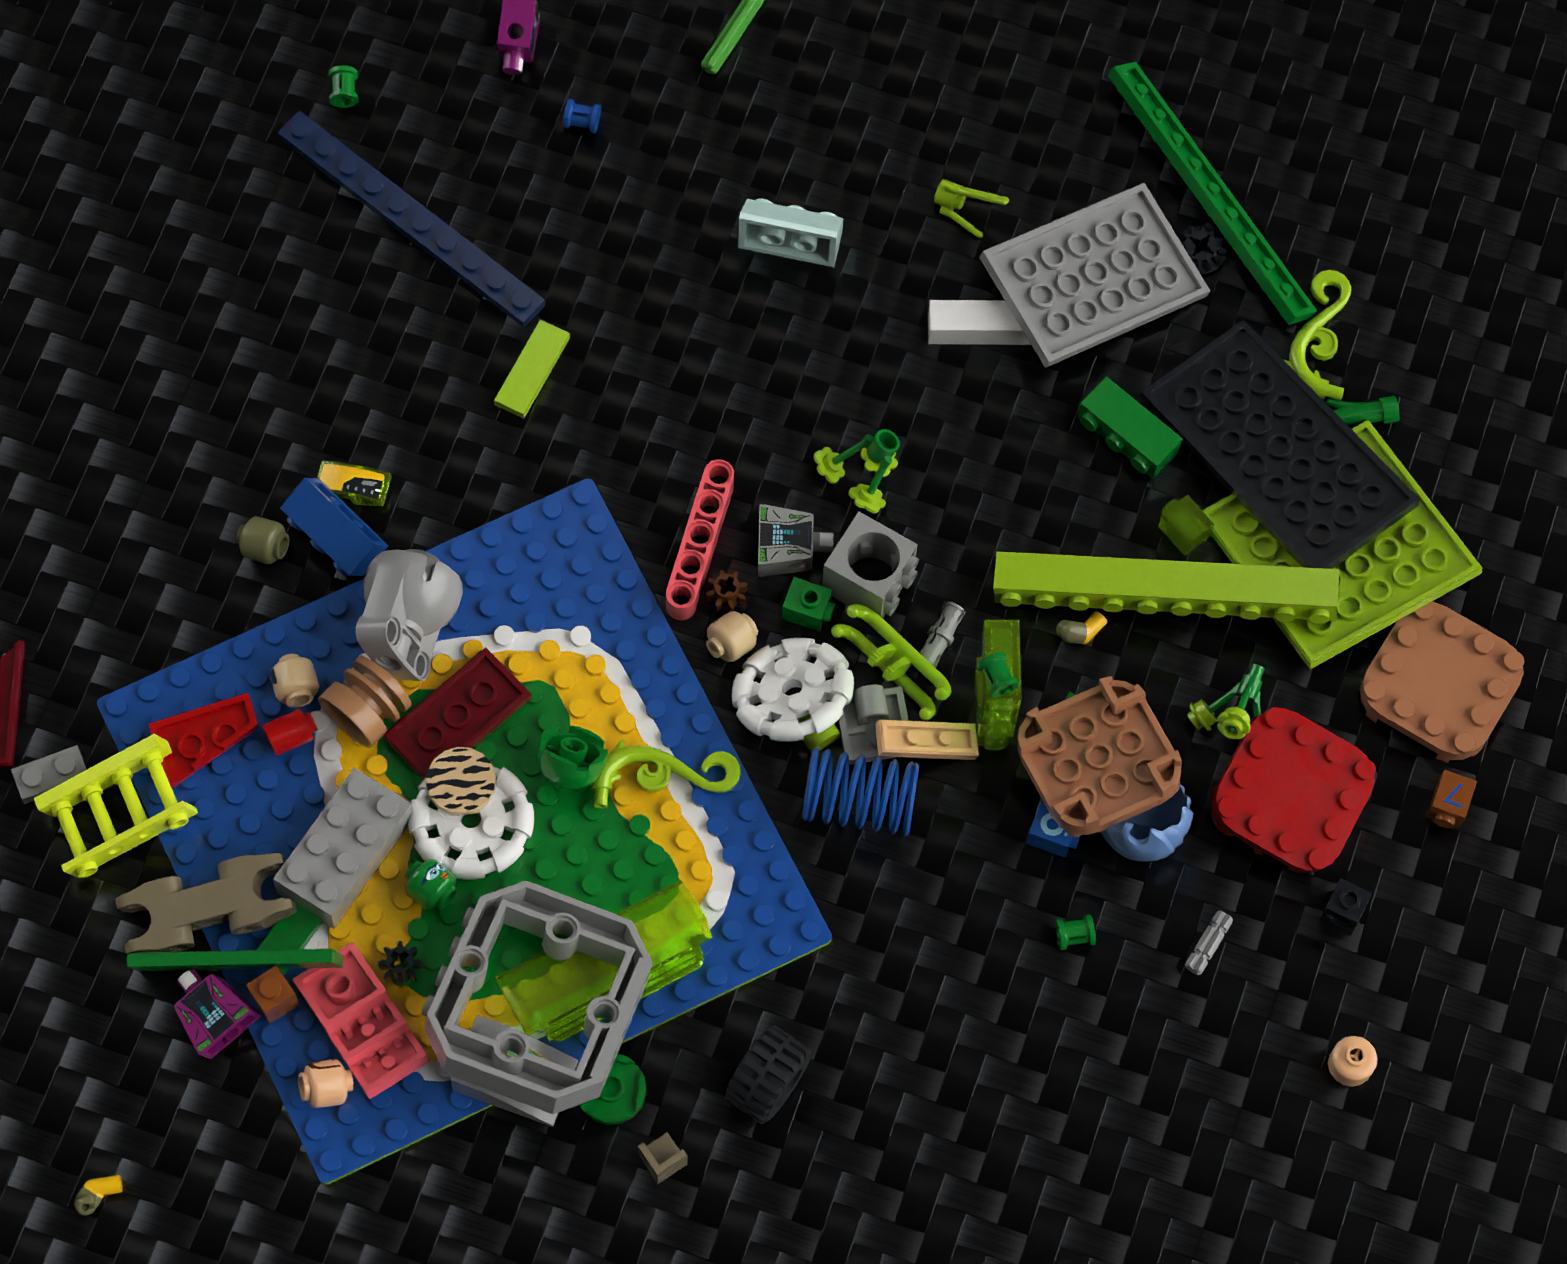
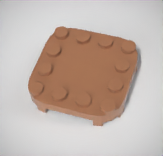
[1359,602,1524,763]
[1017,676,1182,837]

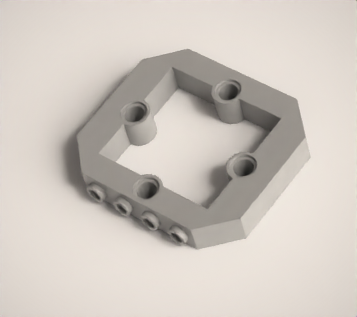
[422,881,653,1114]

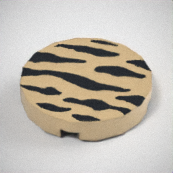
[426,747,496,816]

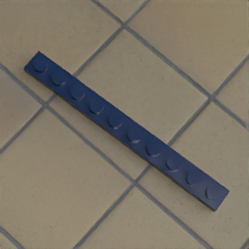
[277,110,545,328]

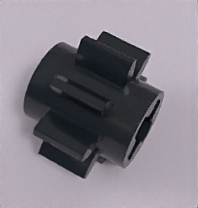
[378,941,423,988]

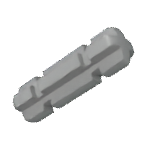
[1185,911,1233,975]

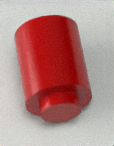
[262,708,318,757]

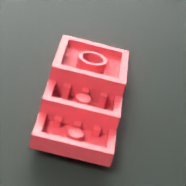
[292,942,430,1100]

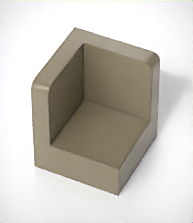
[637,1132,687,1184]

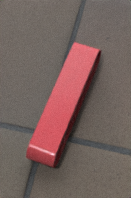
[666,459,734,621]

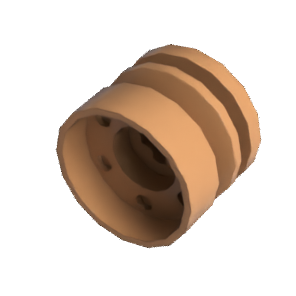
[318,655,412,748]

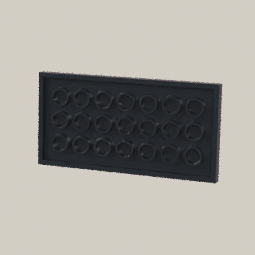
[1141,319,1420,569]

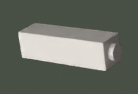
[928,300,1031,345]

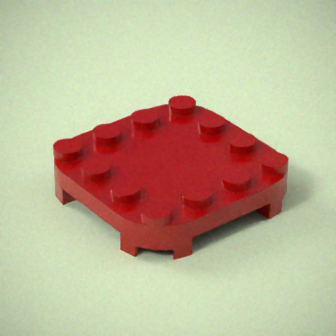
[1209,707,1376,874]

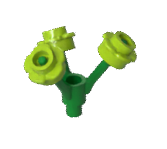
[1187,663,1265,739]

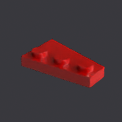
[148,693,259,789]

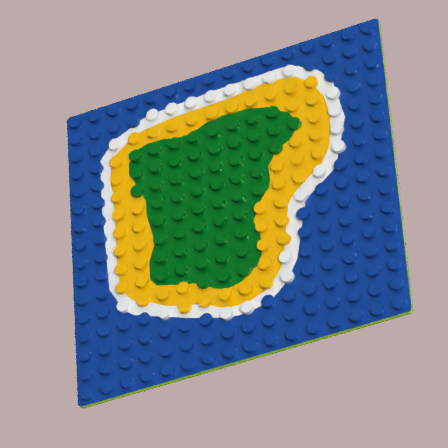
[97,478,832,1185]

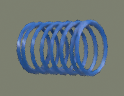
[802,747,919,837]

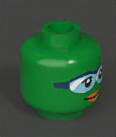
[405,859,458,911]

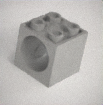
[822,512,919,618]

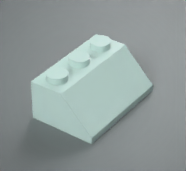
[738,199,843,267]

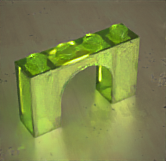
[975,620,1022,750]

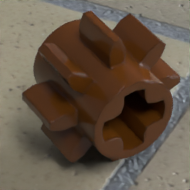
[706,570,748,612]

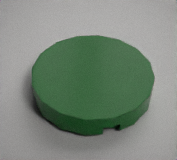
[579,1054,646,1125]

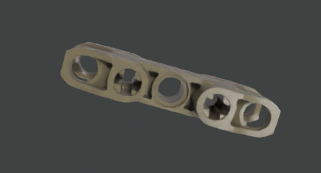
[115,853,297,955]

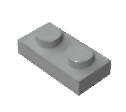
[11,745,87,804]

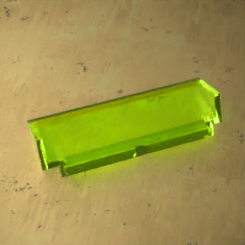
[495,880,713,1042]

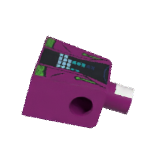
[497,0,540,75]
[174,969,262,1059]

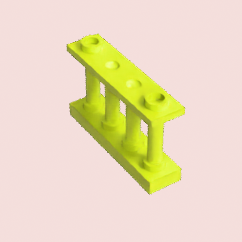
[34,734,198,878]

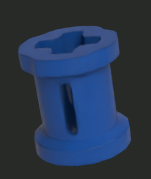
[563,99,601,133]

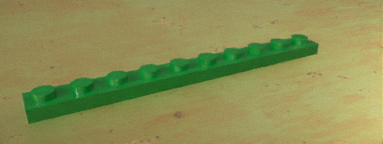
[1108,62,1317,325]

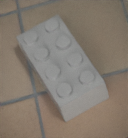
[273,768,413,929]

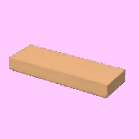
[875,720,979,760]

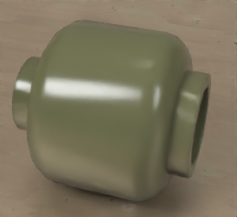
[236,516,289,564]

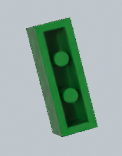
[1077,376,1183,479]

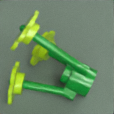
[814,429,900,513]

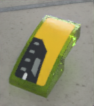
[317,461,392,506]

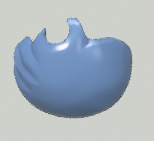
[1100,784,1193,861]

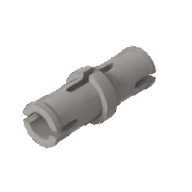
[920,602,966,668]

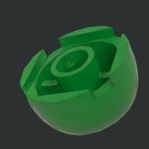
[537,726,608,791]

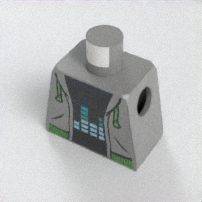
[758,504,833,577]

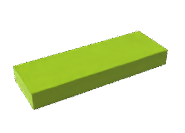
[494,320,570,419]

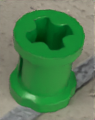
[329,65,358,108]
[976,652,1019,698]
[1055,914,1096,950]

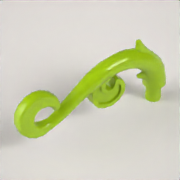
[1284,270,1352,401]
[591,740,741,809]

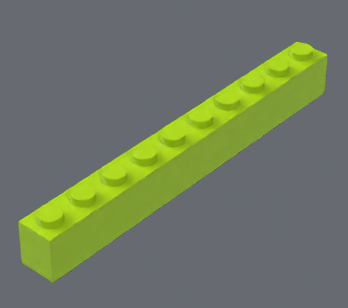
[993,552,1339,623]

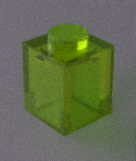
[1158,495,1214,556]

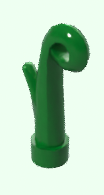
[1326,396,1400,426]

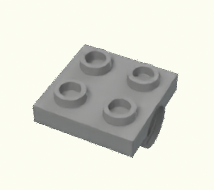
[838,684,909,765]

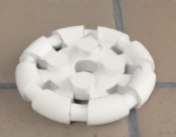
[732,638,854,741]
[408,761,534,880]

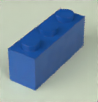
[280,478,388,576]

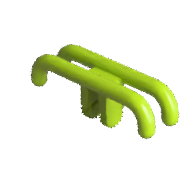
[831,604,951,721]

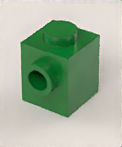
[782,577,836,632]

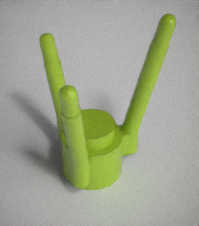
[934,179,1009,239]

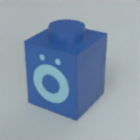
[1026,802,1080,857]

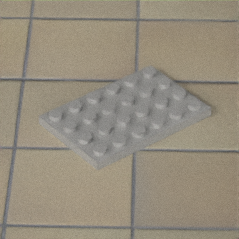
[979,183,1210,368]

